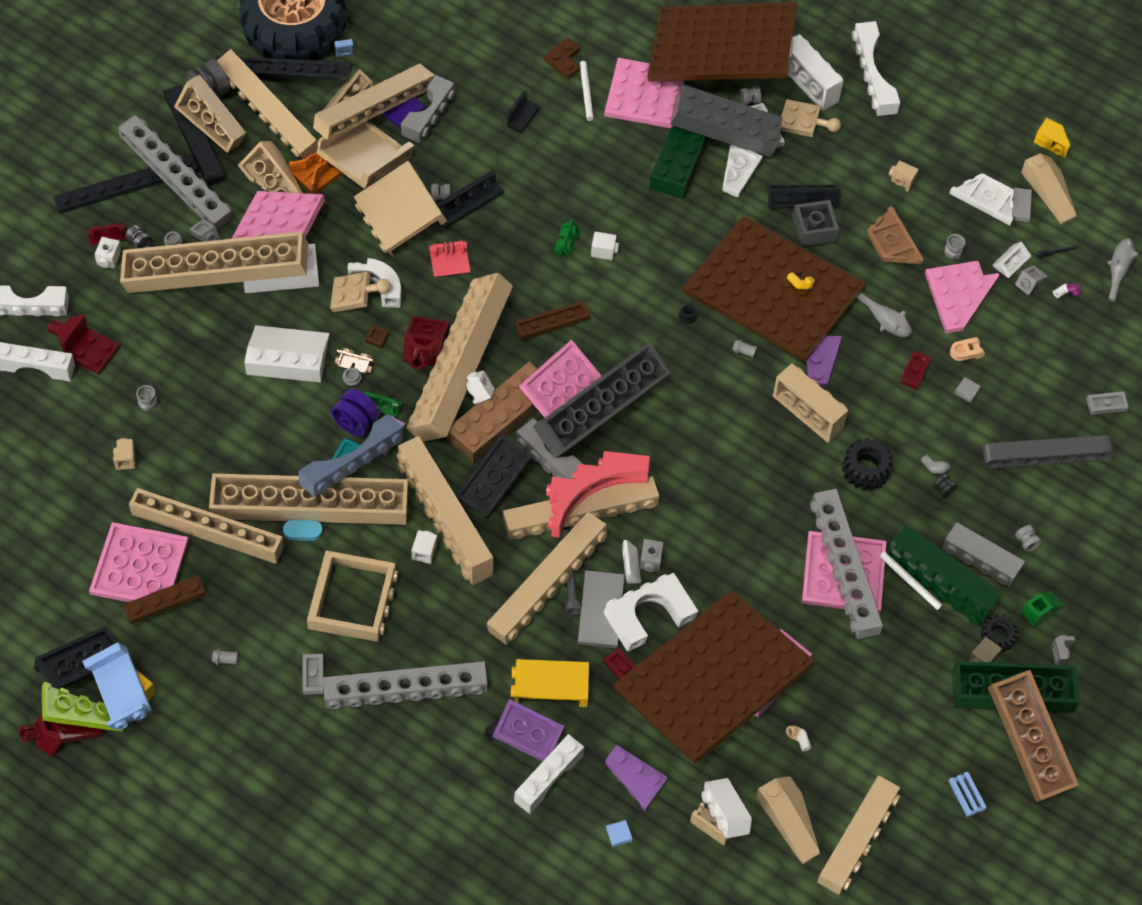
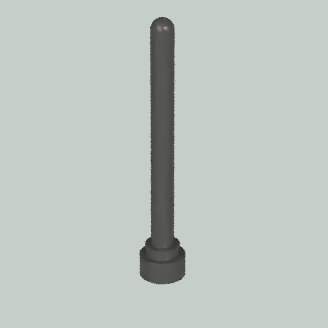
[562,529,581,615]

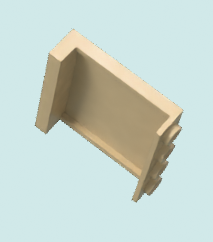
[317,121,414,189]
[354,161,447,257]

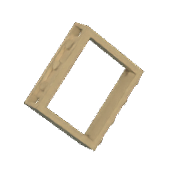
[307,551,398,642]

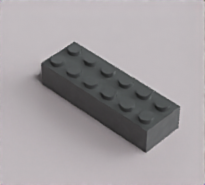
[670,85,783,157]

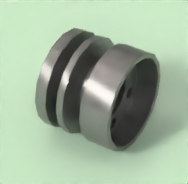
[185,59,230,97]

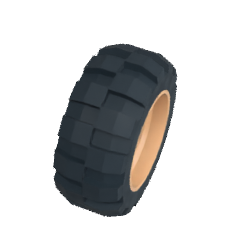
[239,0,347,60]

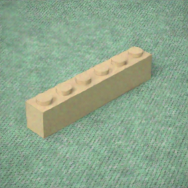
[817,775,901,895]

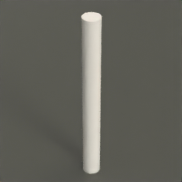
[580,61,594,121]
[879,551,943,610]

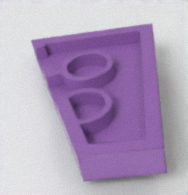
[806,336,842,387]
[605,745,668,812]

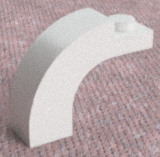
[348,258,401,308]

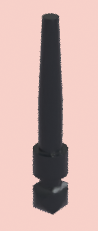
[1036,245,1077,258]

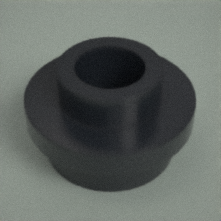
[679,305,697,323]

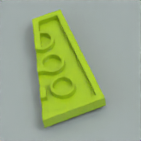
[42,682,123,732]

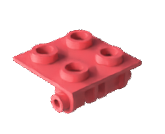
[429,240,471,277]

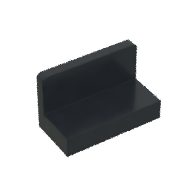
[507,90,539,134]

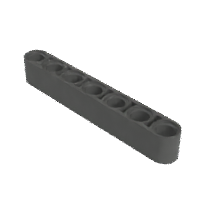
[982,435,1114,468]

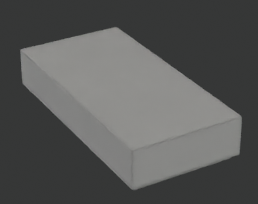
[1012,188,1032,222]

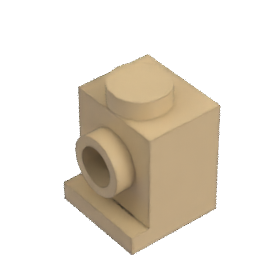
[889,160,919,192]
[113,438,135,470]

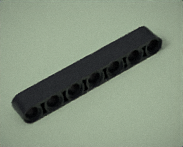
[163,85,224,184]

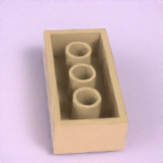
[773,364,848,443]

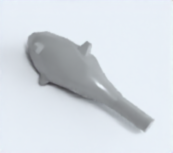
[1108,238,1138,302]
[857,293,912,337]

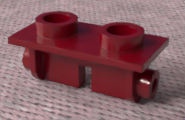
[87,222,127,245]

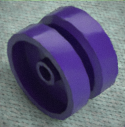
[331,389,380,437]

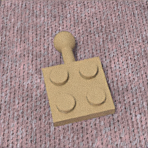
[780,99,841,137]
[330,272,391,312]

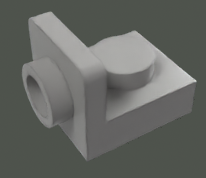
[189,219,221,242]
[1015,265,1047,295]
[1051,635,1075,665]

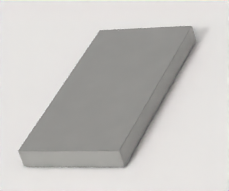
[578,570,625,648]

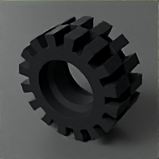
[980,614,1018,653]

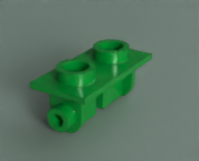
[554,219,580,259]
[363,391,403,418]

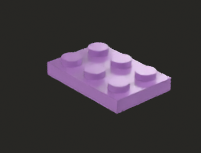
[492,699,564,762]

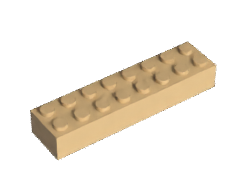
[397,436,493,585]

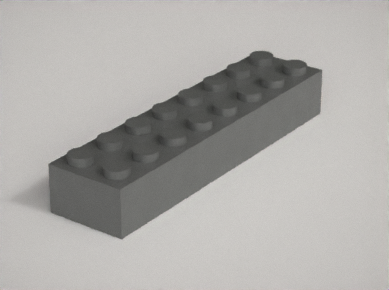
[533,342,671,458]

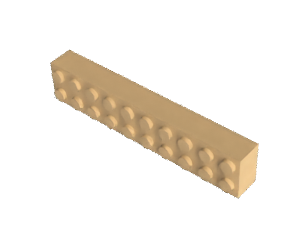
[120,232,308,293]
[406,273,513,442]
[209,474,408,525]

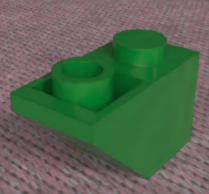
[1021,591,1064,628]

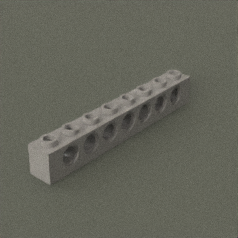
[118,115,231,230]
[810,489,883,639]
[323,661,487,709]

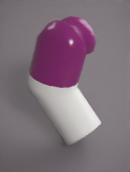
[1053,283,1082,298]

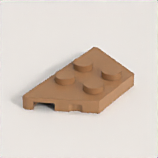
[867,206,924,264]

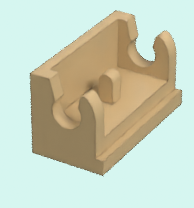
[690,802,730,845]

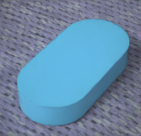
[283,520,323,541]

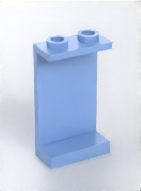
[83,643,152,730]

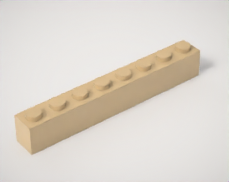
[217,49,318,159]
[313,64,434,140]
[503,476,659,540]
[129,488,284,564]
[487,512,607,645]

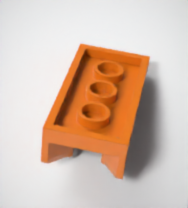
[289,151,344,194]

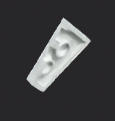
[722,145,763,198]

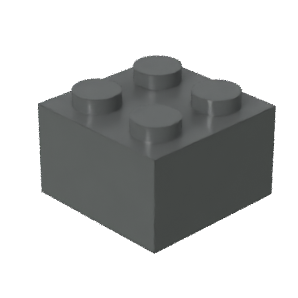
[793,200,839,247]

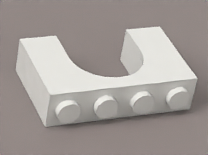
[604,573,698,652]

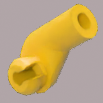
[787,272,815,290]

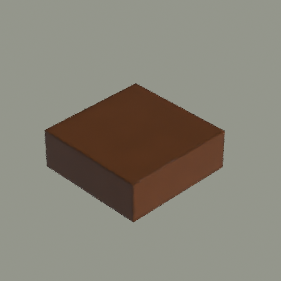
[365,325,390,349]

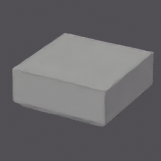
[954,377,981,403]

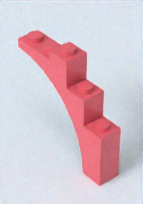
[546,451,650,538]

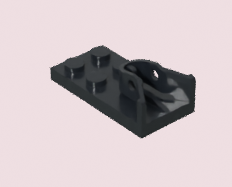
[456,434,535,519]
[33,626,118,690]

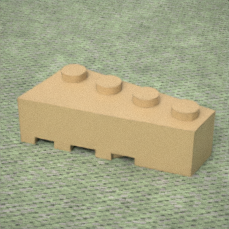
[174,74,246,153]

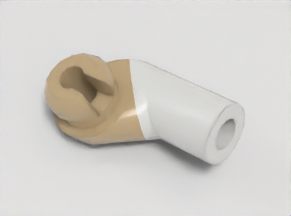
[786,725,811,751]

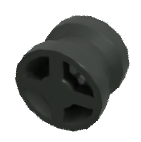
[933,474,958,498]

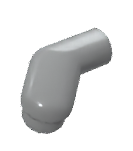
[921,455,950,474]

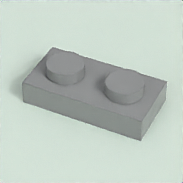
[1086,391,1129,415]
[303,654,323,695]

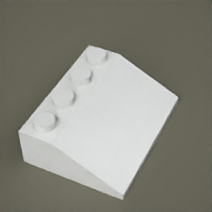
[244,325,330,382]

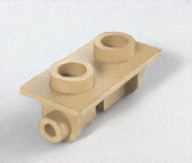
[335,348,376,374]

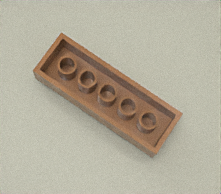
[447,362,539,464]
[988,670,1079,802]

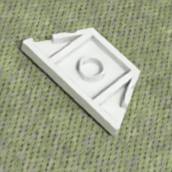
[950,173,1014,225]

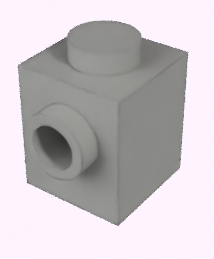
[640,539,663,572]

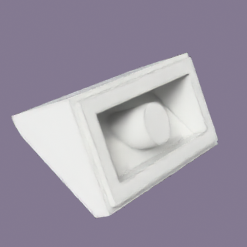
[993,242,1032,278]
[622,540,641,584]

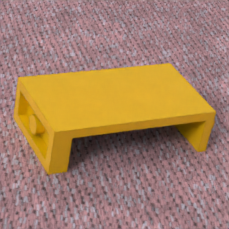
[511,659,589,707]

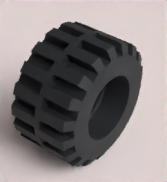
[842,438,893,491]

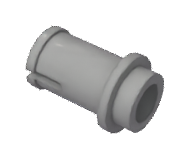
[732,339,757,358]
[212,649,238,665]

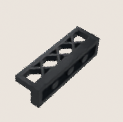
[437,170,504,229]
[766,184,841,208]

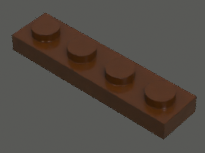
[514,301,590,340]
[123,576,206,624]

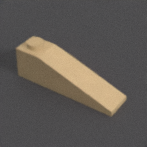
[238,141,303,193]
[1021,154,1077,224]
[756,776,820,864]

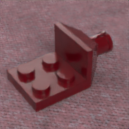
[47,314,121,375]
[402,316,449,370]
[19,698,102,756]

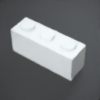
[702,778,752,838]

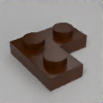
[543,37,580,80]

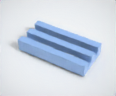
[949,772,986,817]

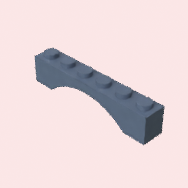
[298,414,403,497]

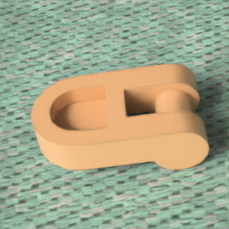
[950,337,985,361]

